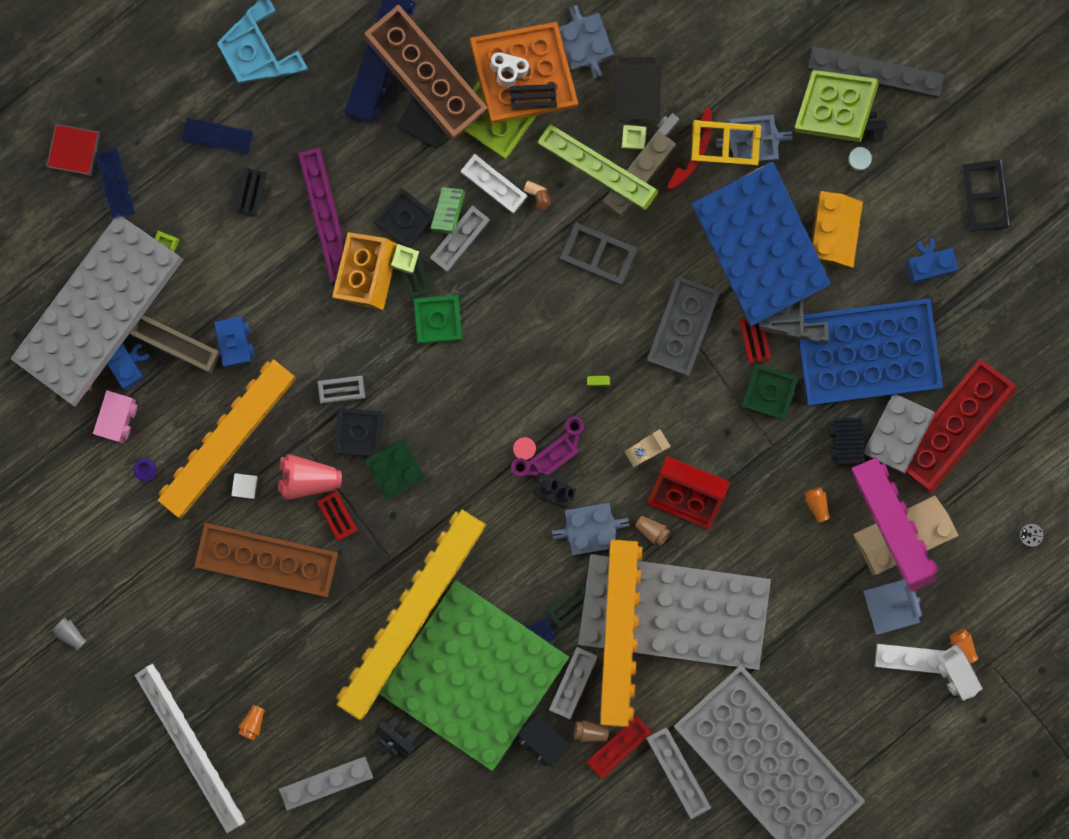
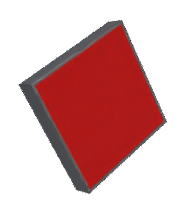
[47,124,101,177]

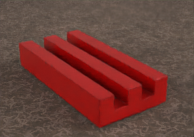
[739,319,772,364]
[316,491,358,541]

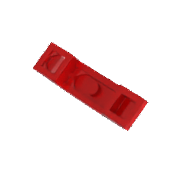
[666,107,712,193]

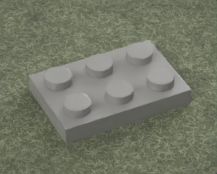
[864,394,935,474]

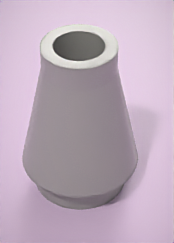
[52,617,86,650]

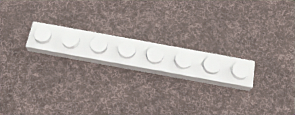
[135,664,245,833]

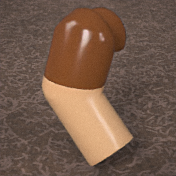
[524,181,551,211]

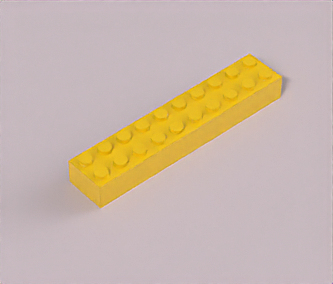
[337,510,486,720]

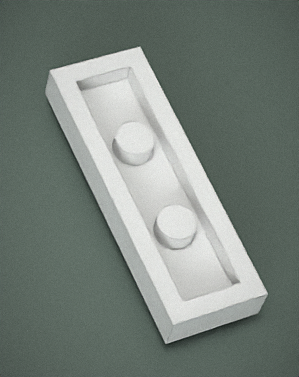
[461,154,527,214]
[874,644,944,673]

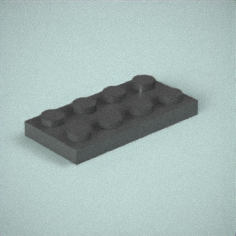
[647,276,720,377]

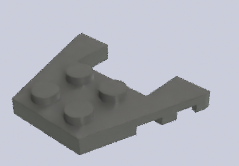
[759,264,829,345]

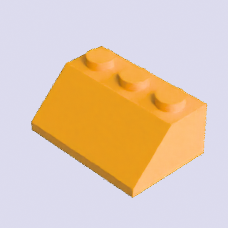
[811,191,863,268]
[332,232,398,310]

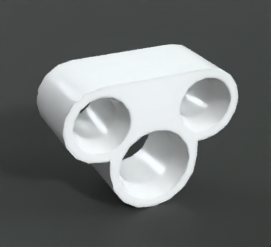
[490,52,529,88]

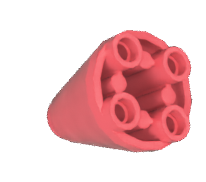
[278,454,342,500]

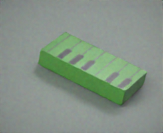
[431,187,465,234]

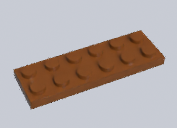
[194,523,338,597]

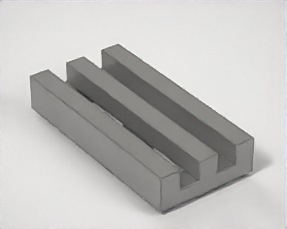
[318,376,366,404]

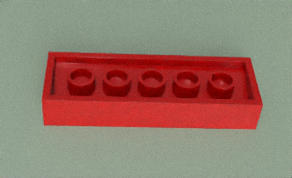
[905,359,1017,495]

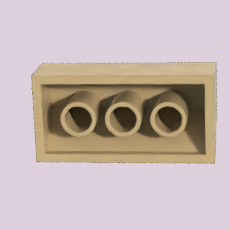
[853,496,959,575]

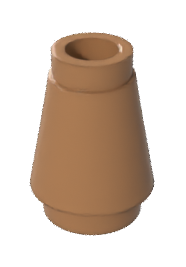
[635,515,670,546]
[574,720,608,743]

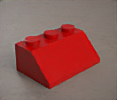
[647,456,730,530]

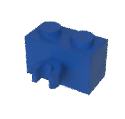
[905,238,959,285]
[214,317,255,368]
[107,343,150,391]

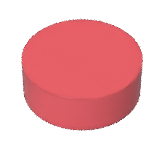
[513,437,536,460]

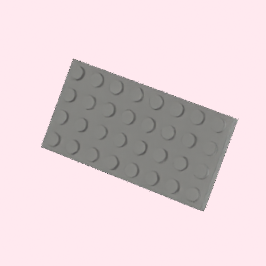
[10,214,184,406]
[578,554,771,670]
[673,665,865,839]

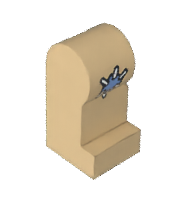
[625,429,671,467]

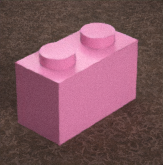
[93,391,137,443]

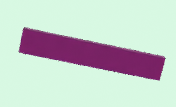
[298,148,345,283]

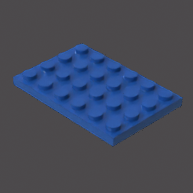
[691,162,831,326]
[798,299,943,406]

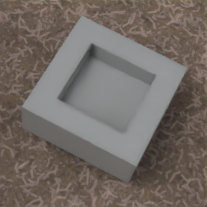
[657,113,679,137]

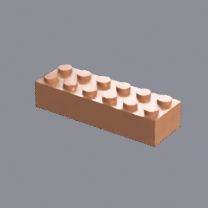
[364,4,488,141]

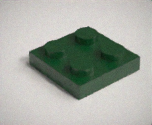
[742,363,799,421]
[364,438,425,500]

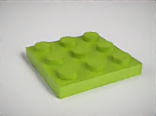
[795,70,879,142]
[464,81,537,160]

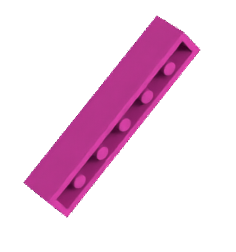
[852,457,938,592]

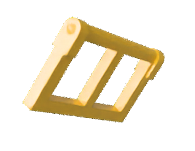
[691,120,761,165]

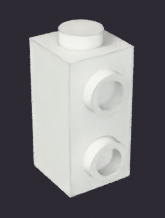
[936,645,983,701]

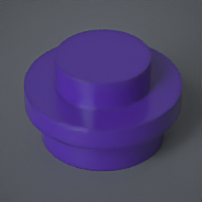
[133,458,157,481]

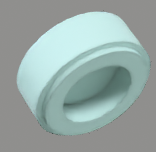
[848,147,872,171]

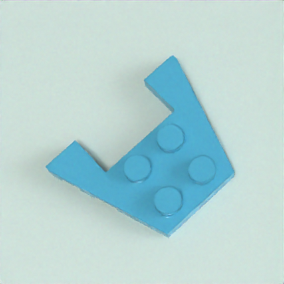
[217,0,308,84]

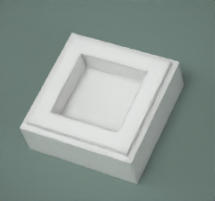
[232,474,258,499]

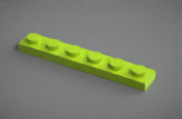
[538,124,658,211]

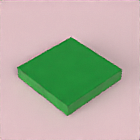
[413,295,462,344]

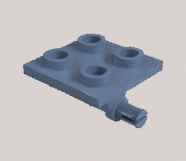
[863,579,923,635]

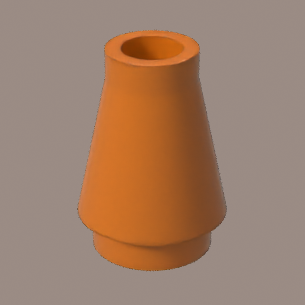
[804,487,830,522]
[950,629,978,664]
[238,705,265,741]

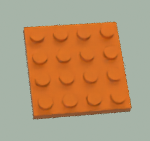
[469,22,578,124]

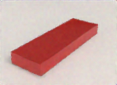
[586,715,652,779]

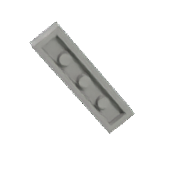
[647,727,711,819]
[279,756,374,811]

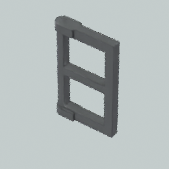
[560,222,638,285]

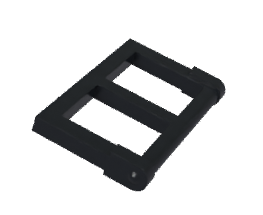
[962,159,1011,231]

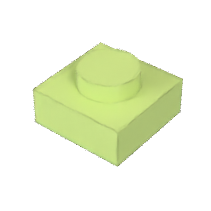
[622,125,646,150]
[390,244,419,274]

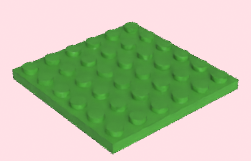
[379,580,569,771]

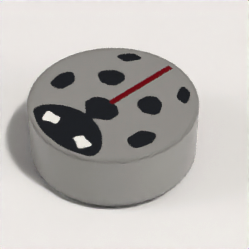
[1019,524,1043,547]

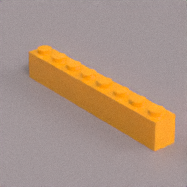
[158,359,297,519]
[600,540,642,726]

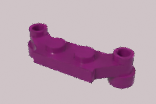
[511,417,584,477]

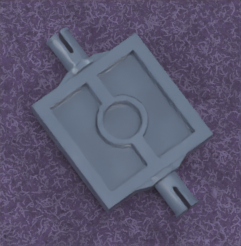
[559,5,614,79]
[715,115,792,165]
[552,502,630,555]

